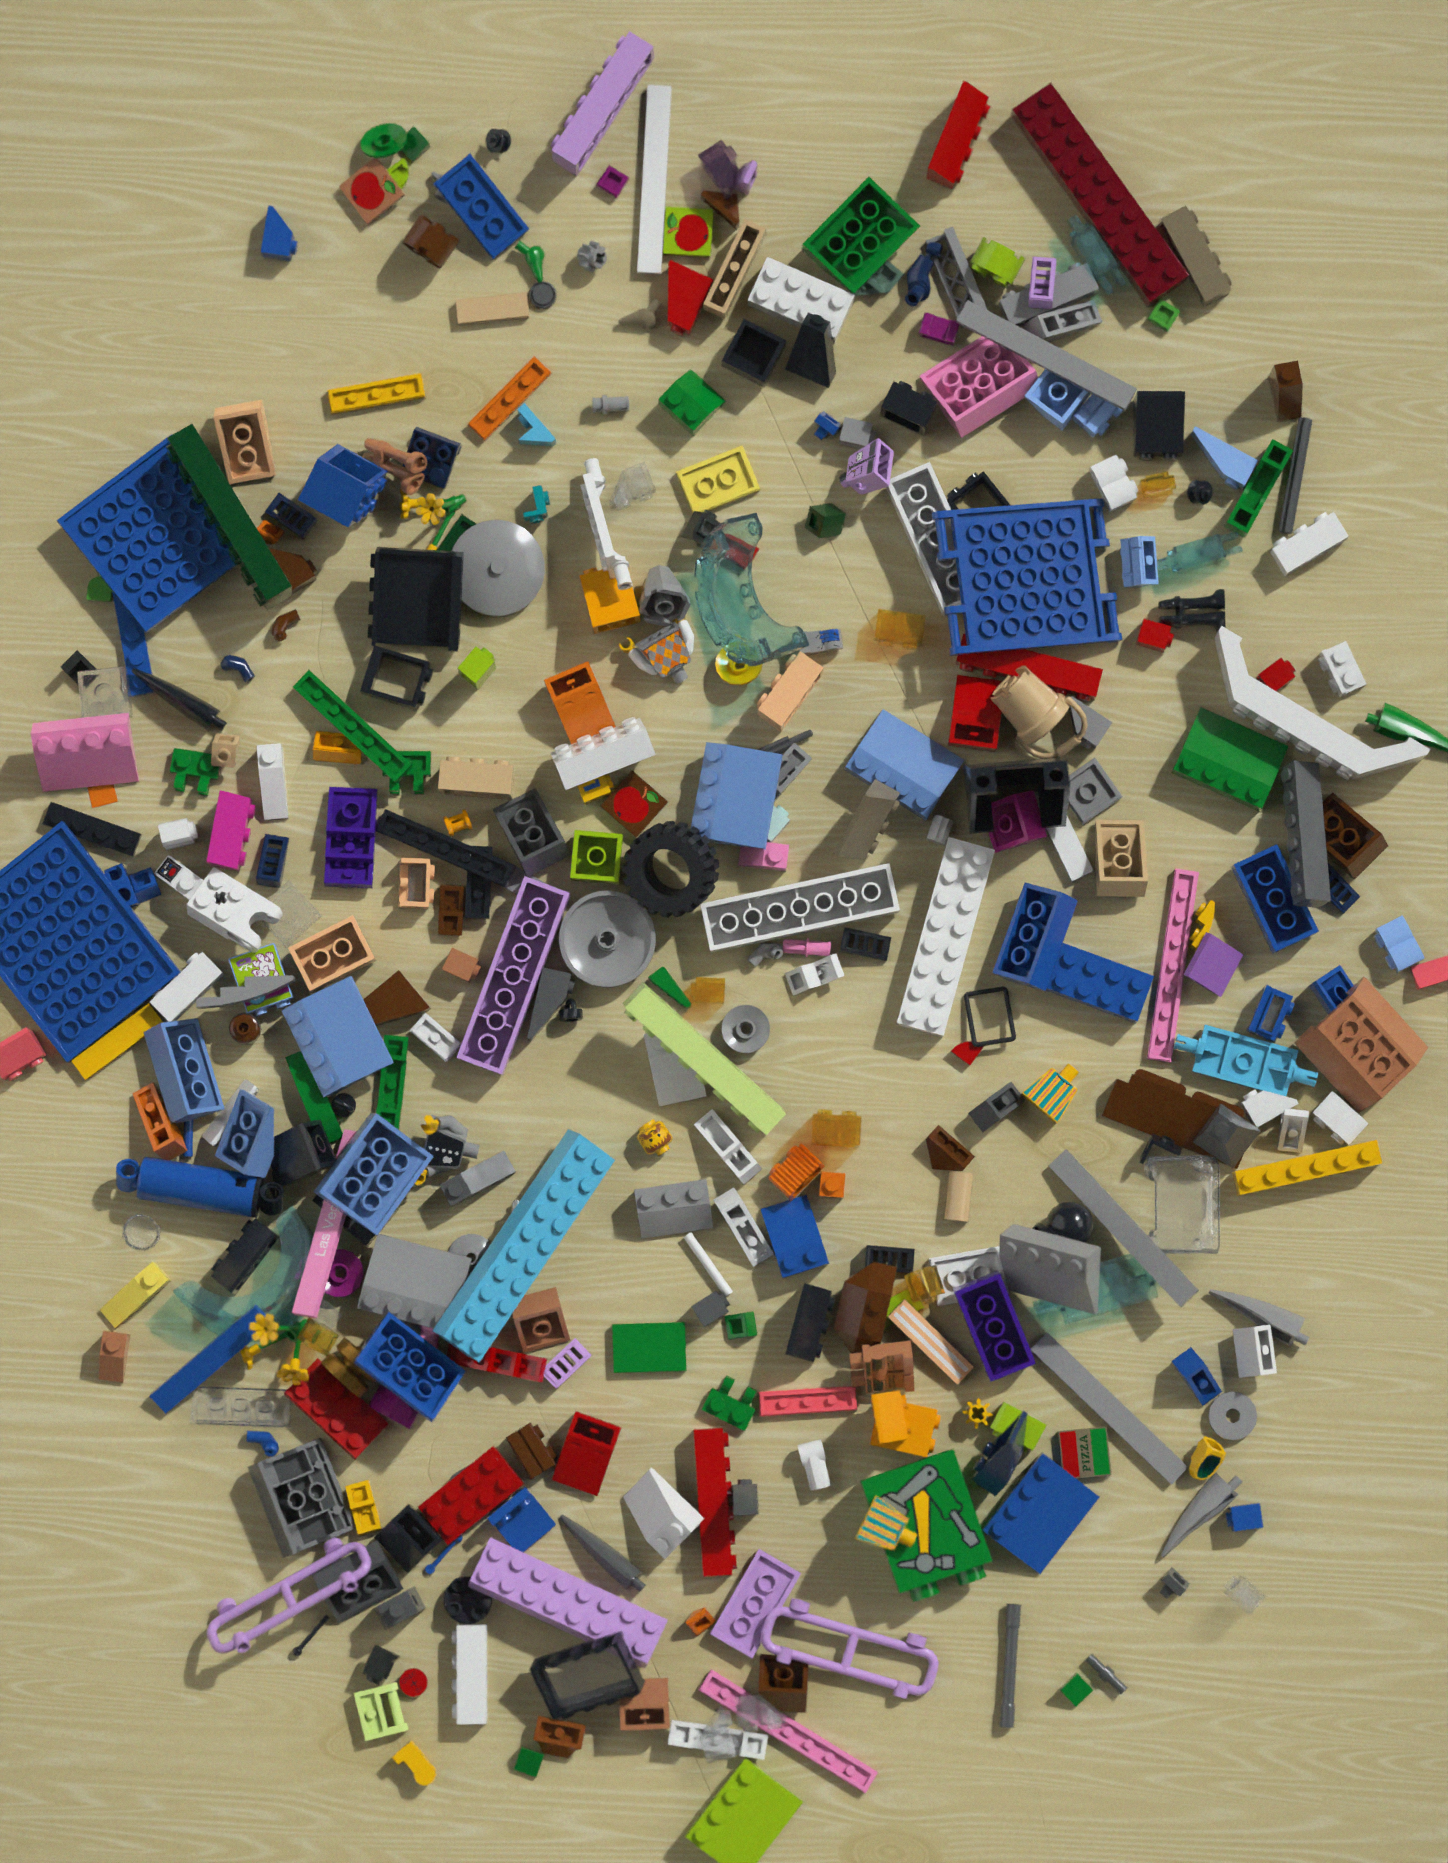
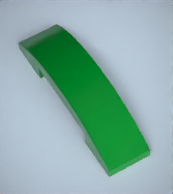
[376,1035,409,1130]
[285,1051,343,1143]

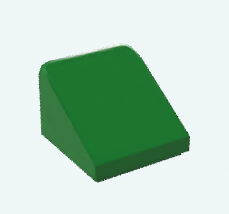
[401,126,430,162]
[725,1311,757,1340]
[1059,1672,1093,1707]
[513,1746,545,1778]

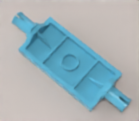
[1174,1025,1318,1096]

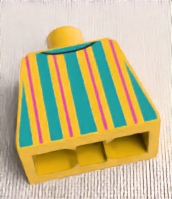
[1021,1063,1079,1124]
[855,1496,917,1550]

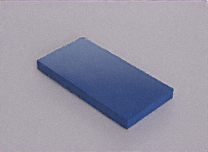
[432,154,529,259]

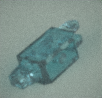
[1067,215,1126,295]
[1157,532,1243,574]

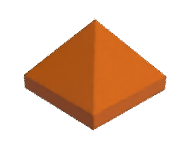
[257,520,285,544]
[686,1607,716,1636]

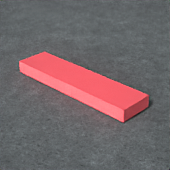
[759,1386,857,1416]

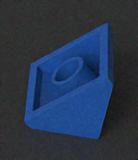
[1309,965,1354,1015]

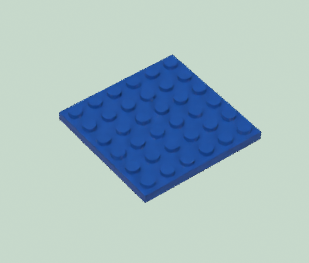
[57,434,235,633]

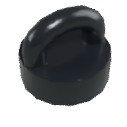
[559,998,583,1022]
[332,1093,356,1117]

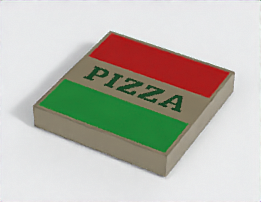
[1058,1427,1112,1479]

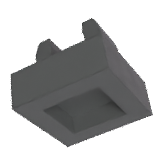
[1160,1567,1190,1599]

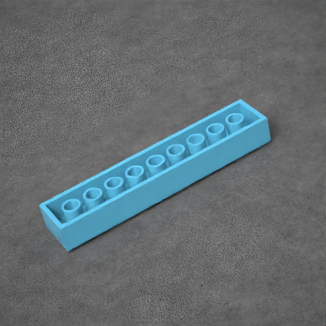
[432,1129,615,1362]

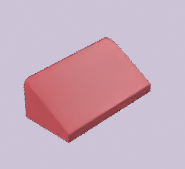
[1410,956,1448,990]

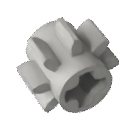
[577,241,607,272]

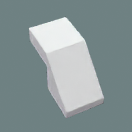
[785,954,844,996]

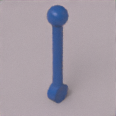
[425,1535,463,1574]

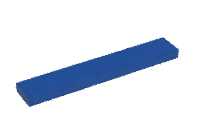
[149,1304,266,1413]

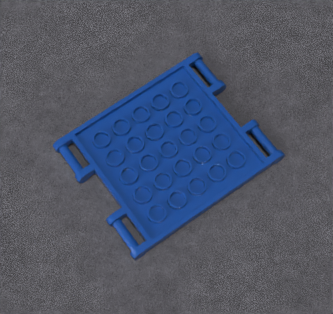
[932,498,1123,656]

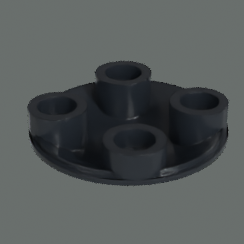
[443,1577,492,1625]

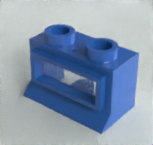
[1246,985,1295,1042]

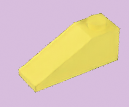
[100,1262,171,1328]

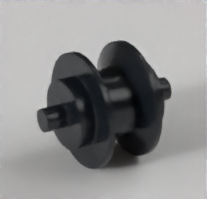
[486,129,511,153]
[1187,480,1213,504]

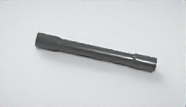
[999,1604,1021,1728]

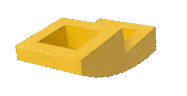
[345,1480,382,1536]

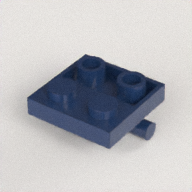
[402,427,462,489]

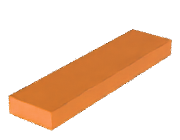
[468,356,552,441]

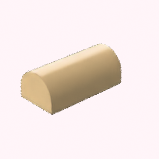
[944,1171,974,1222]

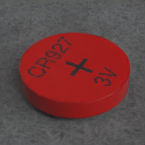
[399,1668,428,1697]

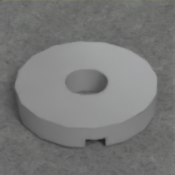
[1208,1391,1257,1440]

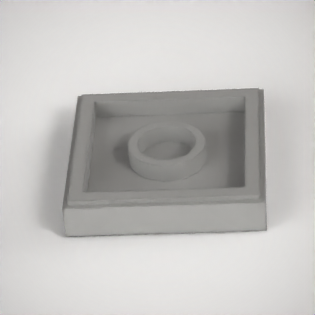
[1068,758,1123,825]

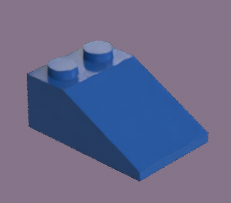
[760,1194,829,1279]

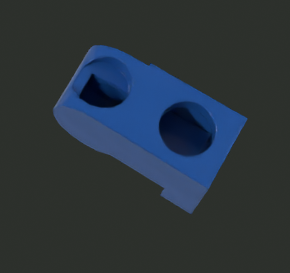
[104,863,140,908]

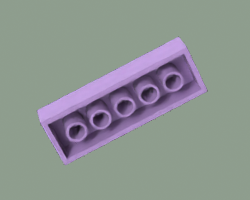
[551,31,654,176]

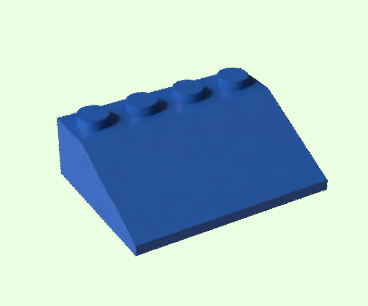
[354,1312,466,1422]
[982,1452,1100,1574]

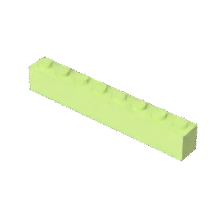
[623,982,786,1135]

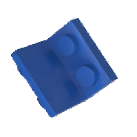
[487,1487,556,1552]

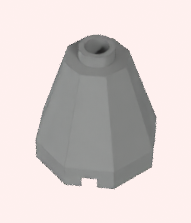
[638,565,690,626]

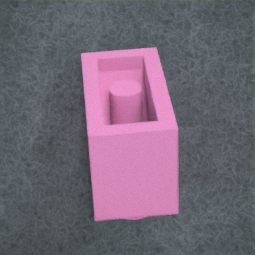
[738,842,789,872]

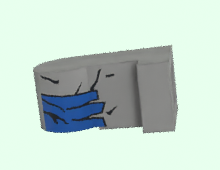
[797,629,843,656]

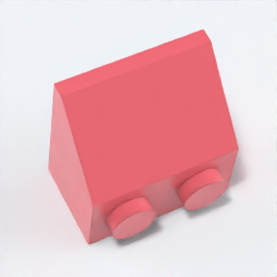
[0,1027,47,1081]

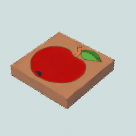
[339,158,405,225]

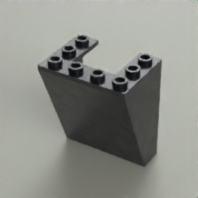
[963,757,1070,834]

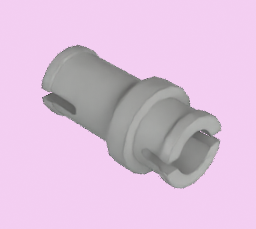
[592,395,629,414]

